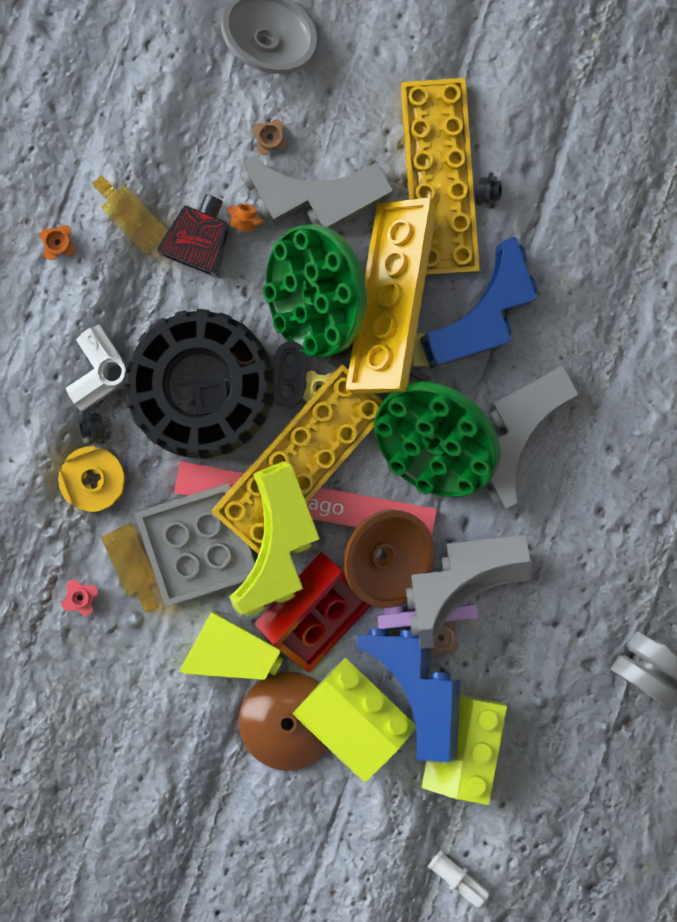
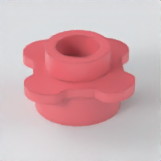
[61,580,98,616]

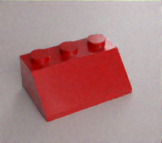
[254,551,372,673]

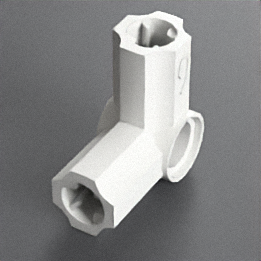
[66,324,129,412]

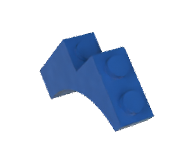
[420,237,537,369]
[357,628,460,763]

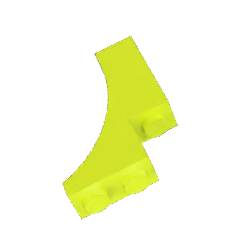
[230,461,319,616]

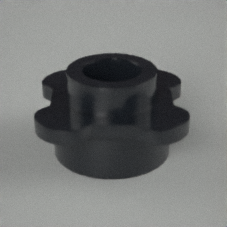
[478,172,502,208]
[79,410,104,445]

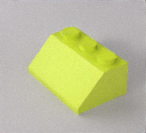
[292,658,416,783]
[421,694,507,805]

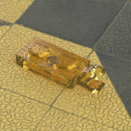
[92,175,168,256]
[101,523,160,613]

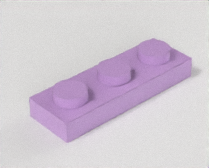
[377,600,478,629]

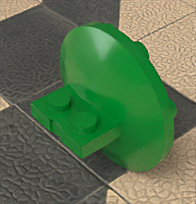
[263,224,367,357]
[374,382,500,497]

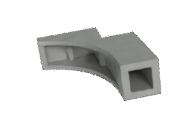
[240,156,393,229]
[486,366,579,509]
[406,535,531,649]

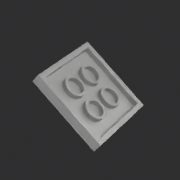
[134,482,255,607]

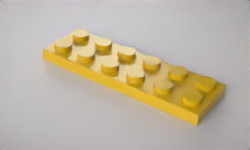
[345,198,438,394]

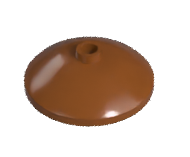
[344,509,435,608]
[239,672,329,771]

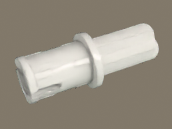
[428,851,489,907]

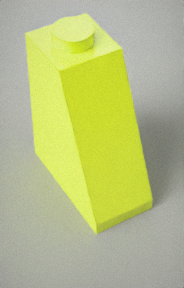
[179,611,284,680]

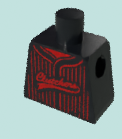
[157,194,229,278]

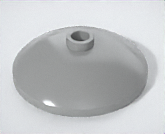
[221,0,317,74]

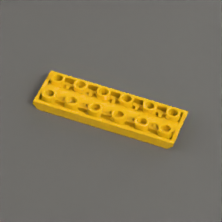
[401,78,480,275]
[211,364,383,554]

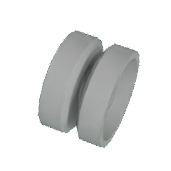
[610,631,677,710]

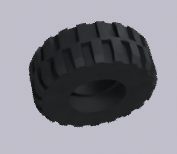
[124,309,274,459]

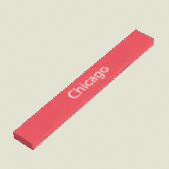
[174,461,437,536]

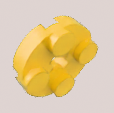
[58,446,125,512]

